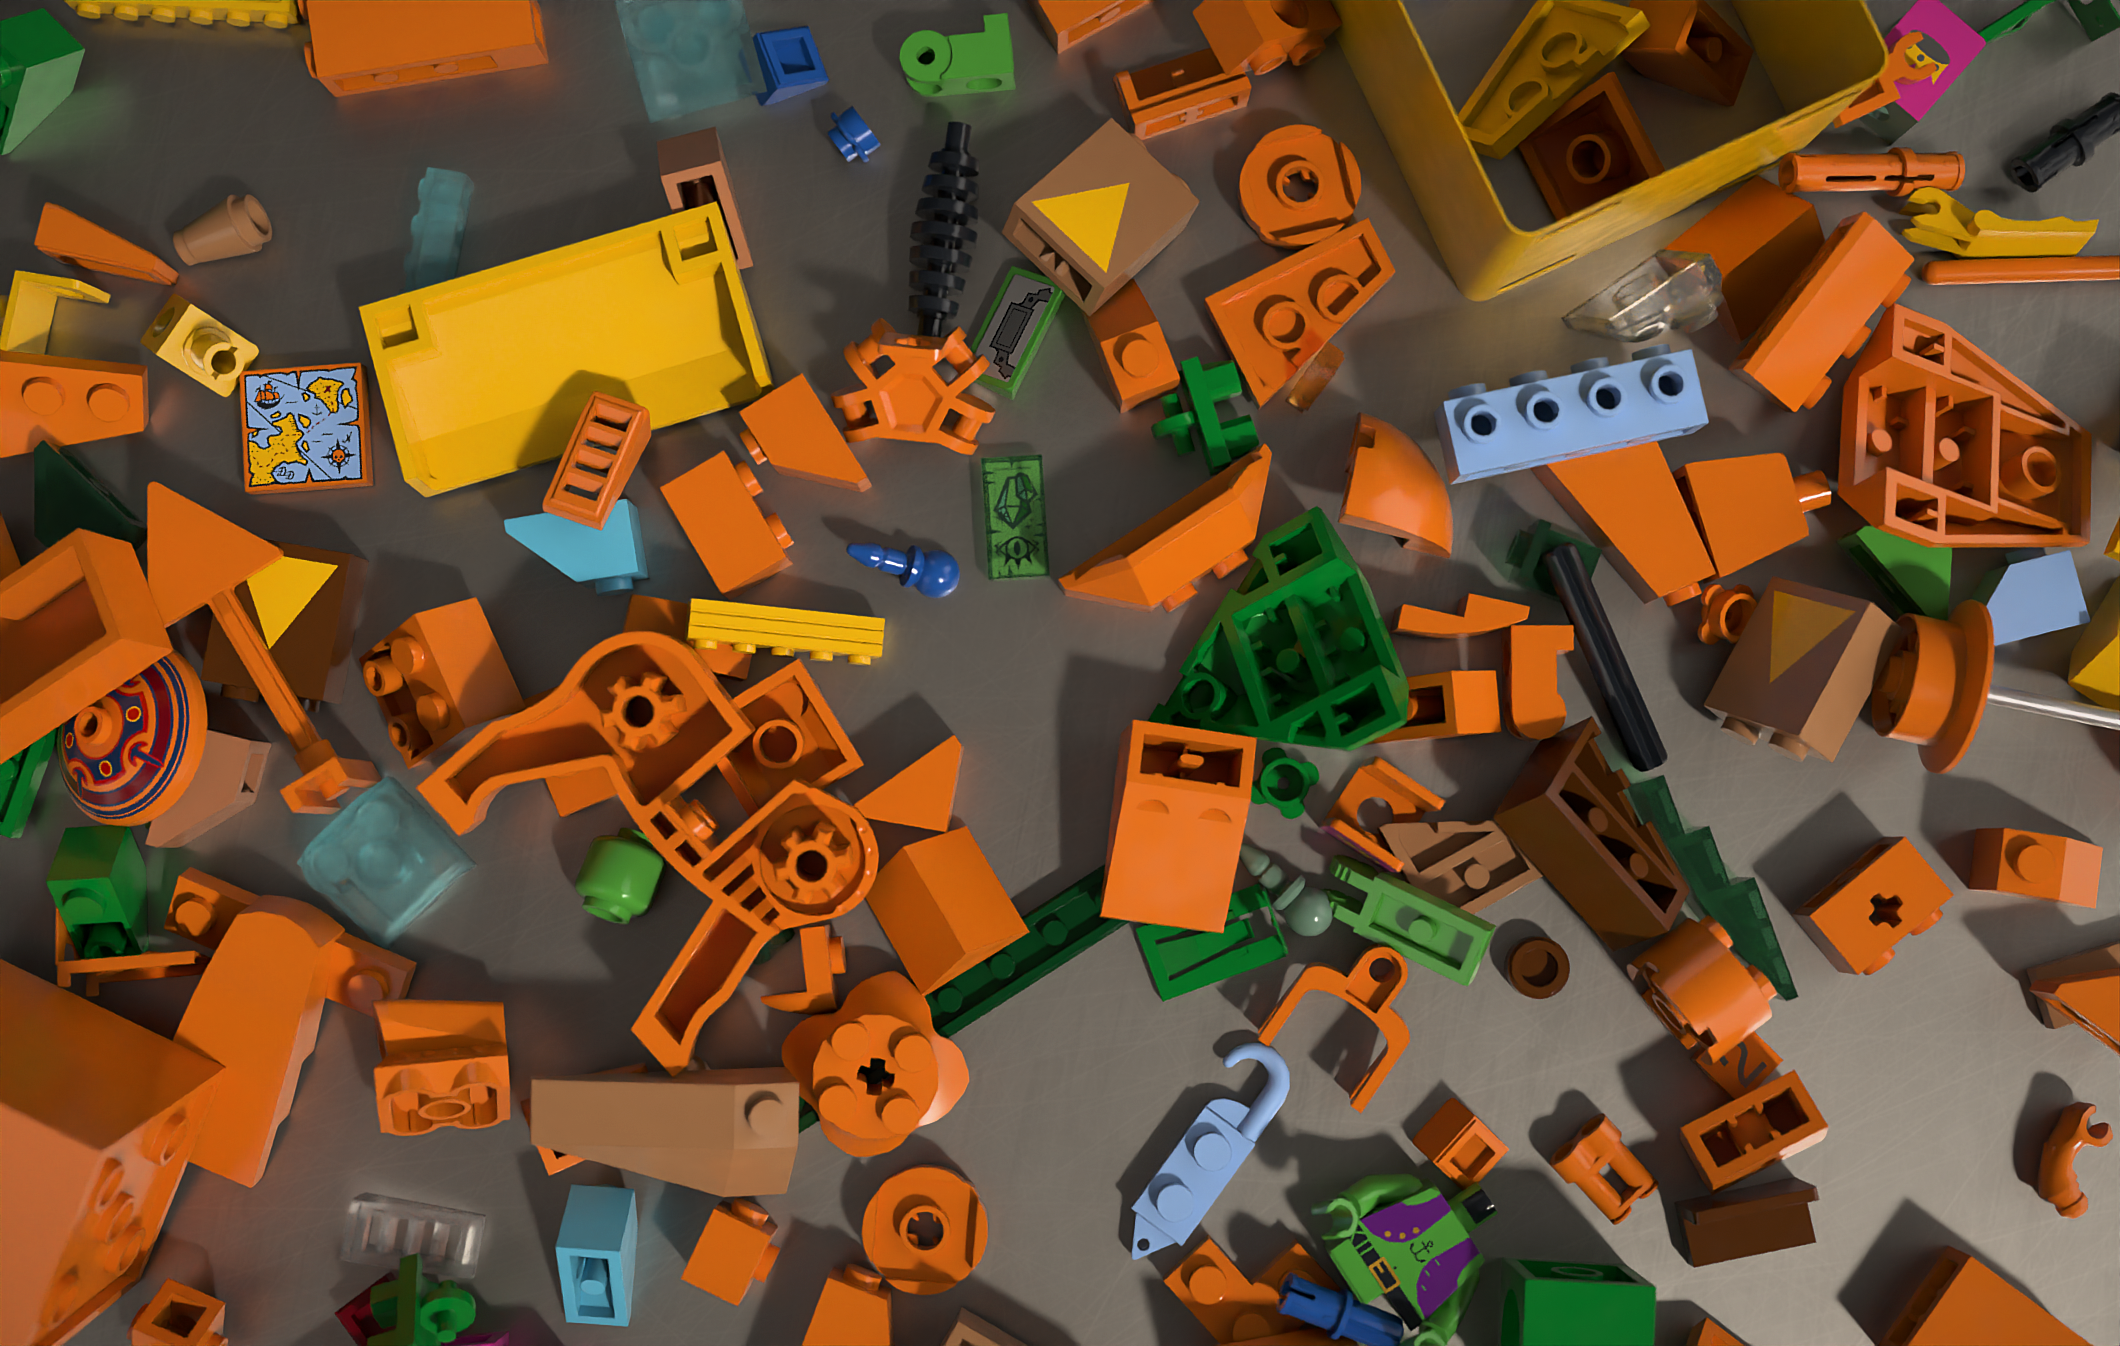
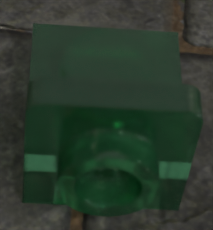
[1505,519,1602,603]

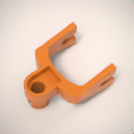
[1258,943,1410,1113]

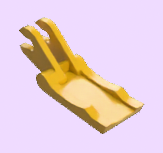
[1898,187,2099,260]

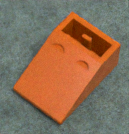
[1099,719,1257,934]

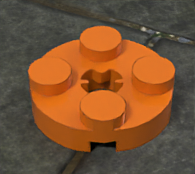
[1238,124,1361,250]
[862,1164,988,1295]

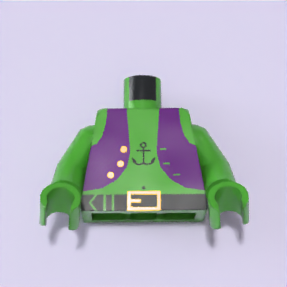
[1311,1174,1498,1346]

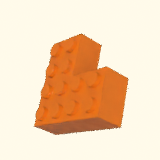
[0,511,173,765]

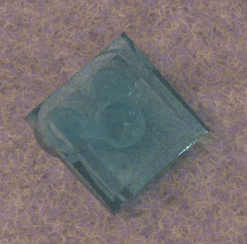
[614,0,768,123]
[297,776,477,951]

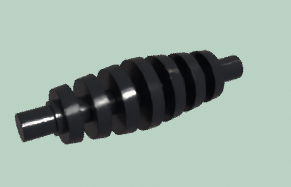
[908,122,979,337]

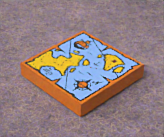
[239,362,373,495]

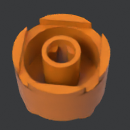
[1627,915,1777,1065]

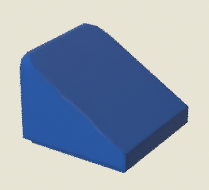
[741,26,829,106]

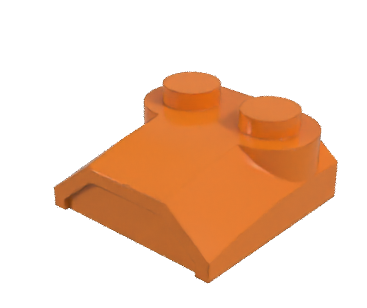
[716,658,865,818]

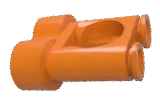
[1549,1113,1659,1225]

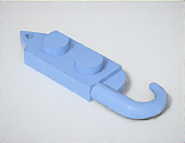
[1131,1043,1290,1260]

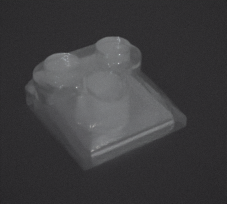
[1562,249,1724,343]

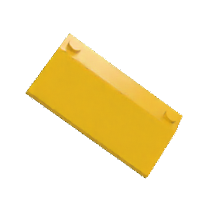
[359,201,776,497]

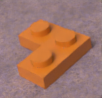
[1163,1235,1341,1344]

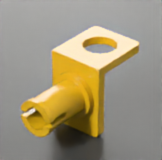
[0,270,110,355]
[140,293,259,397]

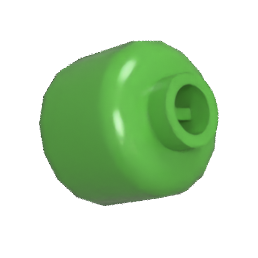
[574,827,667,925]

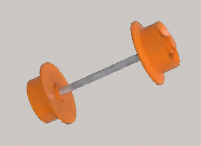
[1871,599,2120,774]

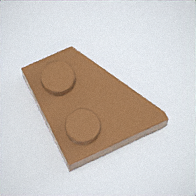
[1376,820,1544,914]

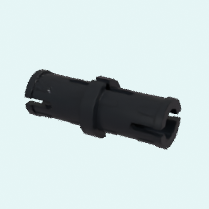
[2010,92,2120,193]

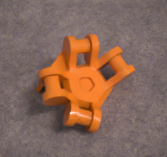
[830,318,996,455]

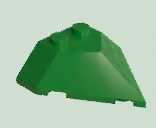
[1147,506,1409,752]

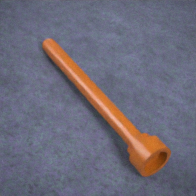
[1921,255,2120,285]

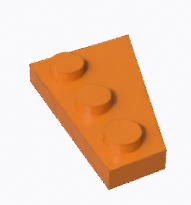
[1203,218,1396,410]

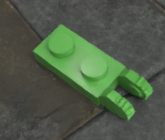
[1321,854,1496,986]

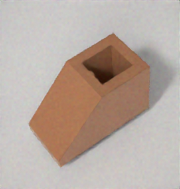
[145,728,271,848]

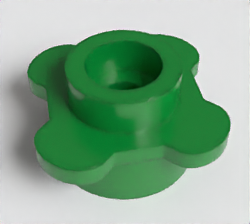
[1251,747,1319,819]

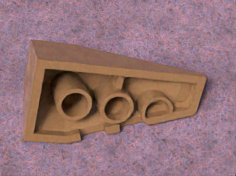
[530,1067,799,1197]

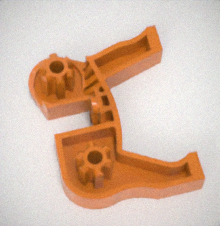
[416,631,879,1077]

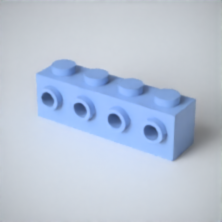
[1434,344,1709,485]

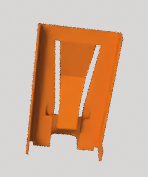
[55,906,212,997]

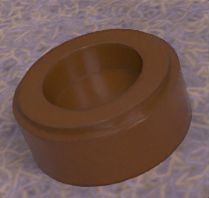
[1504,936,1570,999]

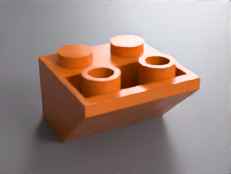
[359,597,527,769]

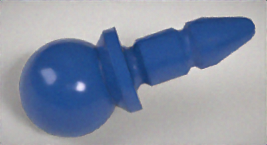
[846,543,960,598]

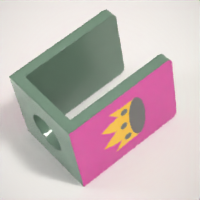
[1859,0,1986,146]

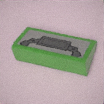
[970,266,1066,401]

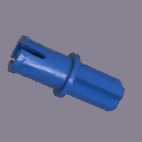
[1276,1273,1405,1346]

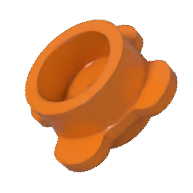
[1697,584,1757,645]

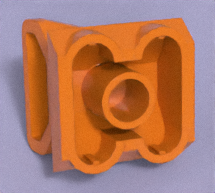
[372,999,510,1136]

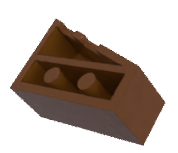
[1493,716,1690,952]

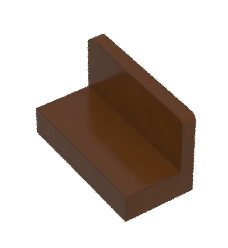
[1674,1177,1819,1268]

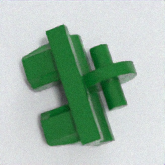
[1151,356,1259,477]
[367,1253,476,1346]

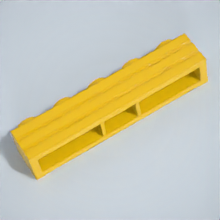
[684,598,885,665]

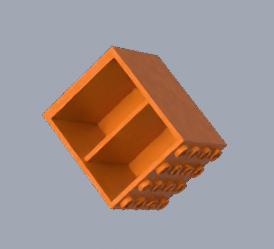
[0,959,226,1346]

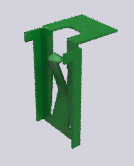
[1977,0,2120,44]
[1136,883,1288,1002]

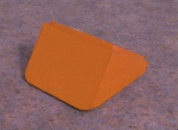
[1412,1098,1509,1191]

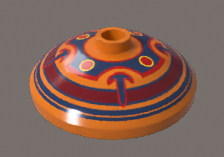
[57,649,208,827]

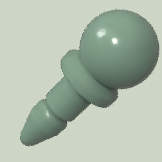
[1239,843,1333,936]

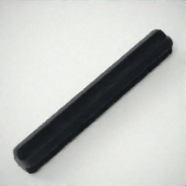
[1542,542,1668,772]

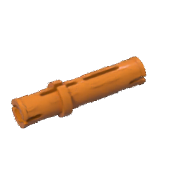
[1778,147,1965,197]

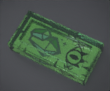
[981,454,1050,582]

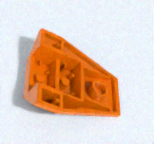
[1837,303,2092,548]

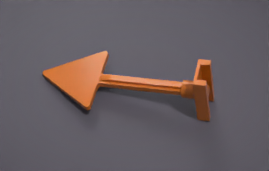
[147,481,384,815]

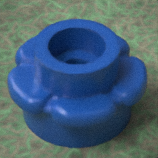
[827,106,881,163]

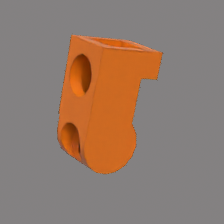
[1501,625,1574,742]

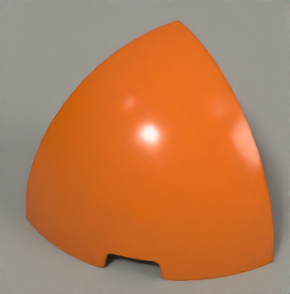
[1338,412,1453,559]

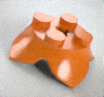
[781,970,969,1157]

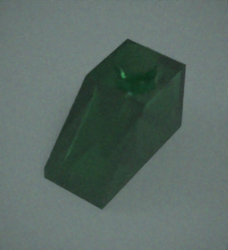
[34,440,147,552]

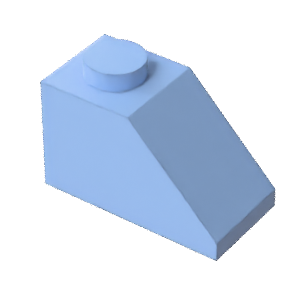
[1971,547,2090,646]

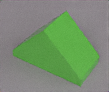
[1836,525,1952,621]

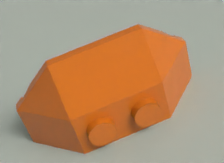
[1058,443,1272,613]

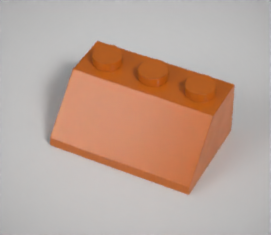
[1727,211,1915,413]

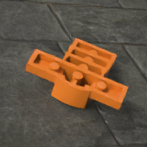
[164,867,417,1188]

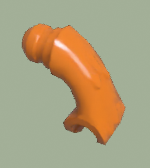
[2037,1102,2113,1219]

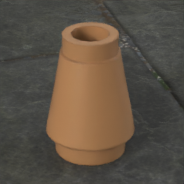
[173,194,272,266]

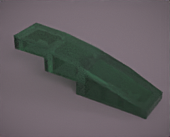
[1627,775,1798,1001]

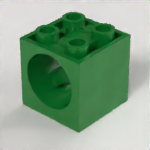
[1498,1257,1656,1346]

